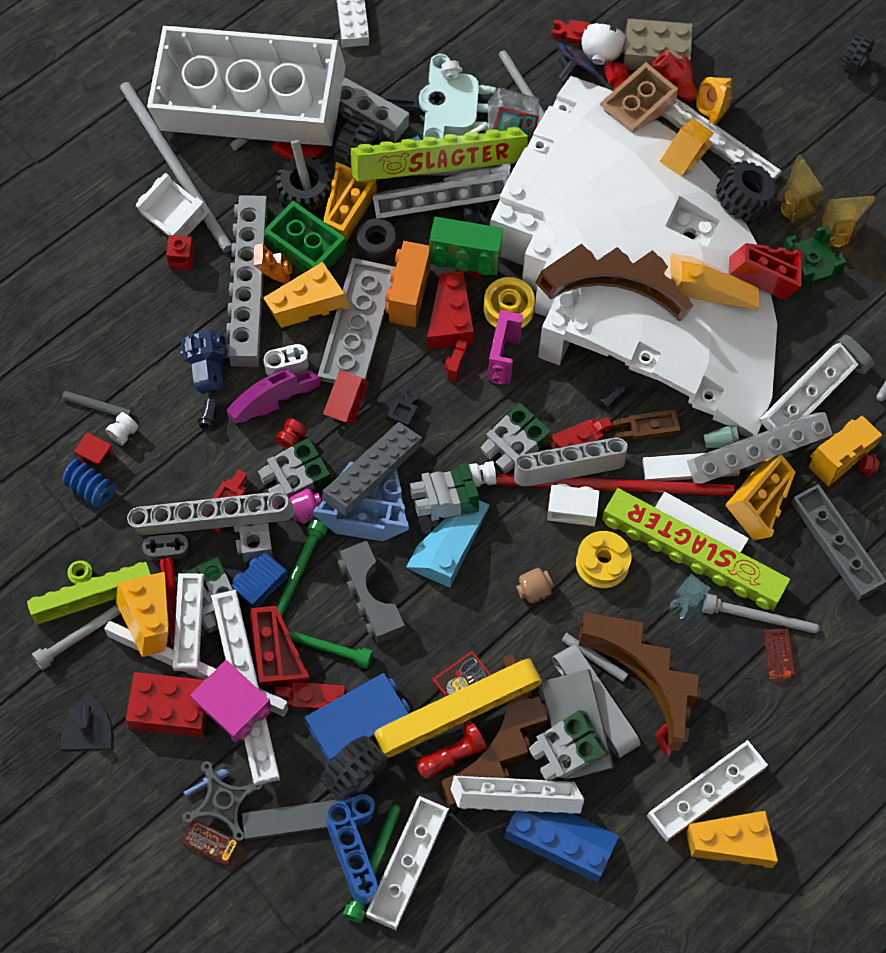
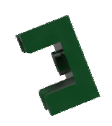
[783,225,846,289]

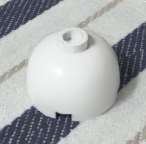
[581,24,626,65]

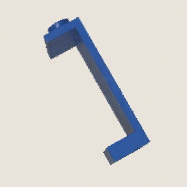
[305,673,411,763]

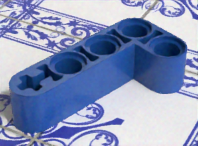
[326,794,378,905]

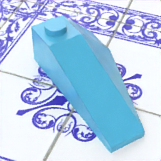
[406,500,490,588]

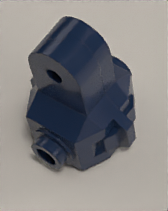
[180,330,228,394]

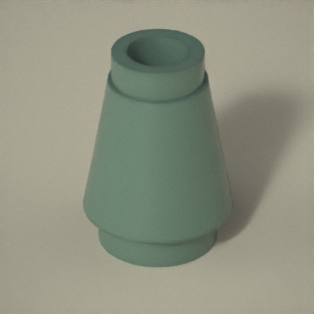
[704,425,739,448]

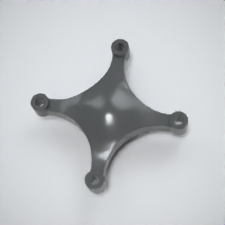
[182,761,262,842]

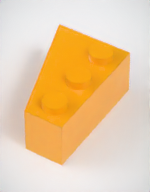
[808,416,882,487]

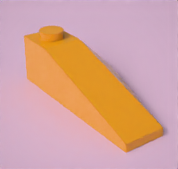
[670,253,760,310]

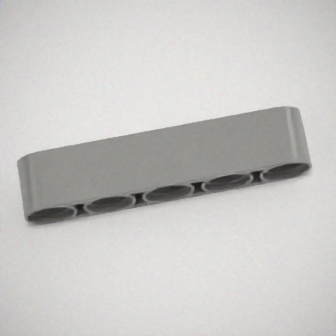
[514,438,628,486]
[552,644,640,758]

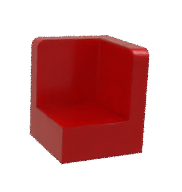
[74,433,114,465]

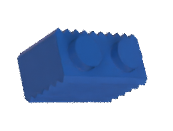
[231,552,287,608]

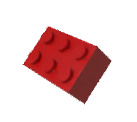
[125,672,208,737]

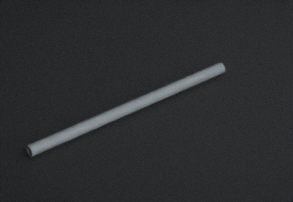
[120,82,232,252]

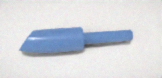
[184,769,230,796]

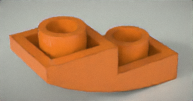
[254,243,292,284]

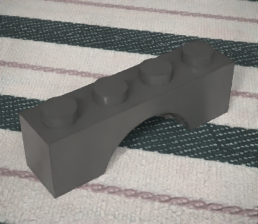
[337,541,405,644]

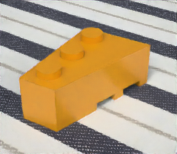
[660,118,714,177]
[323,162,377,242]
[264,262,351,328]
[725,454,795,541]
[116,572,168,657]
[686,811,778,868]

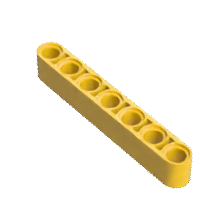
[374,659,542,757]

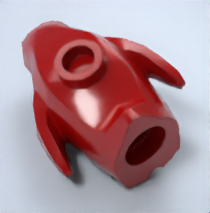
[652,49,698,102]

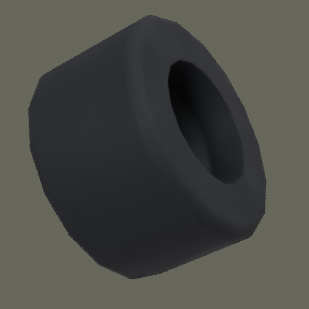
[356,218,397,263]

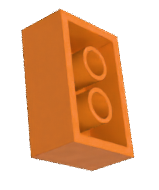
[385,241,430,327]

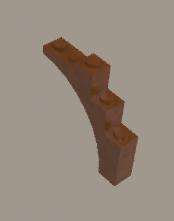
[535,243,694,322]
[578,612,702,751]
[441,654,549,811]

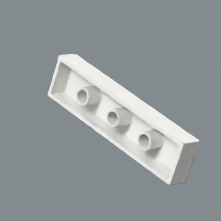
[337,0,369,47]
[759,343,859,430]
[647,740,768,842]
[451,776,584,814]
[366,796,448,930]

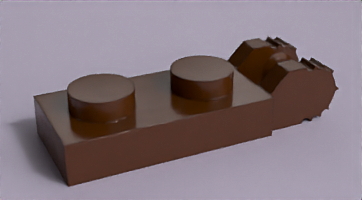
[611,409,680,442]

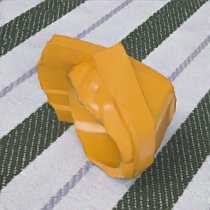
[696,77,733,124]

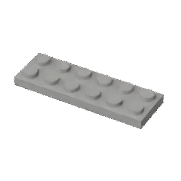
[318,258,396,384]

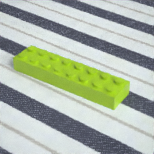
[27,562,150,625]

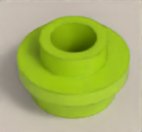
[68,561,93,584]

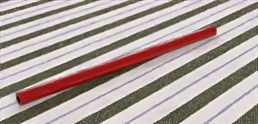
[496,473,734,497]

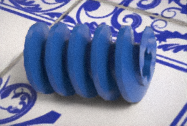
[62,458,116,508]

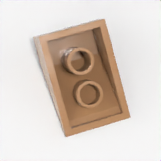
[600,62,678,132]

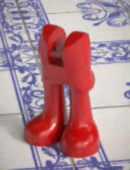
[416,720,487,778]

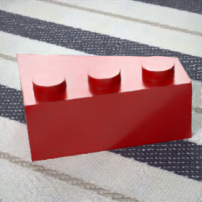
[729,243,802,300]
[427,271,473,350]
[250,606,309,687]

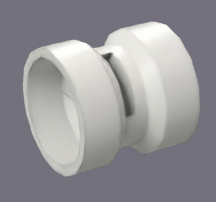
[105,412,139,446]
[469,461,496,487]

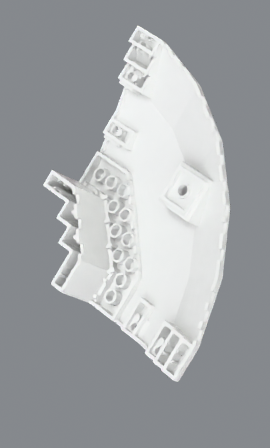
[490,76,777,438]

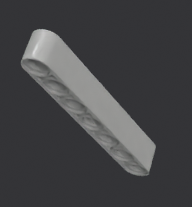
[127,492,295,536]

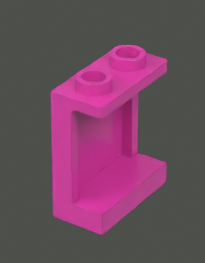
[487,310,523,385]
[190,660,271,743]

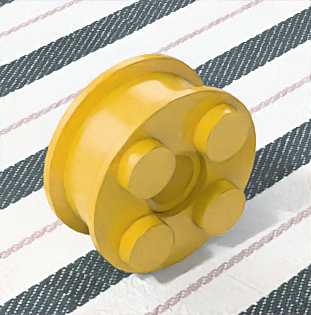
[484,277,535,328]
[576,531,631,589]

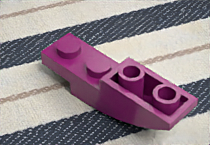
[227,368,320,423]

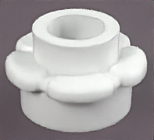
[440,61,462,79]

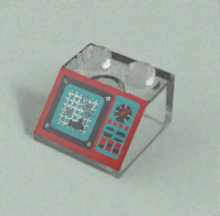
[488,88,539,145]

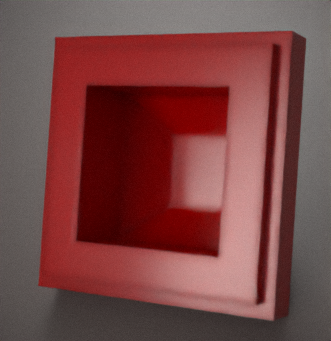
[655,723,673,756]

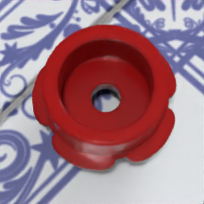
[859,454,879,476]

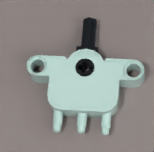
[385,54,496,138]

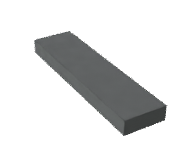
[242,800,345,841]

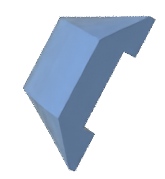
[313,462,409,541]

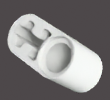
[264,344,309,376]

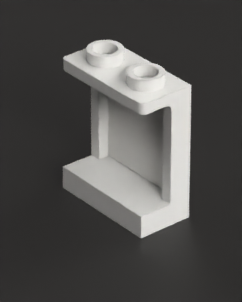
[136,173,209,237]

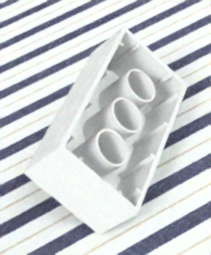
[147,26,346,146]

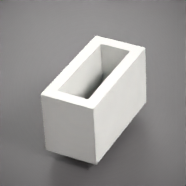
[547,484,599,526]

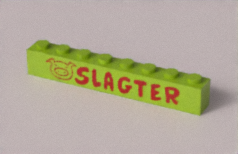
[351,127,528,181]
[602,488,790,611]

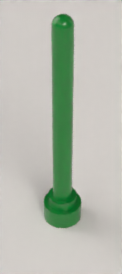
[277,520,328,617]
[288,630,373,669]
[343,804,401,923]

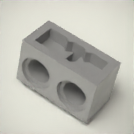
[234,505,273,562]

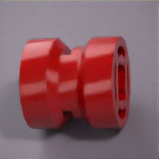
[275,418,308,450]

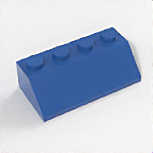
[505,810,619,883]

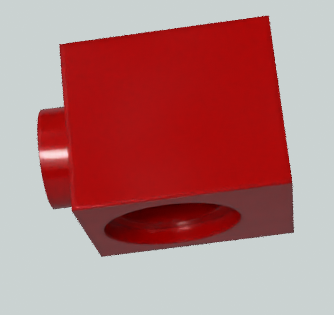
[166,236,194,270]

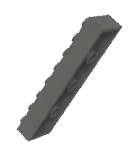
[322,422,422,516]
[791,484,886,601]

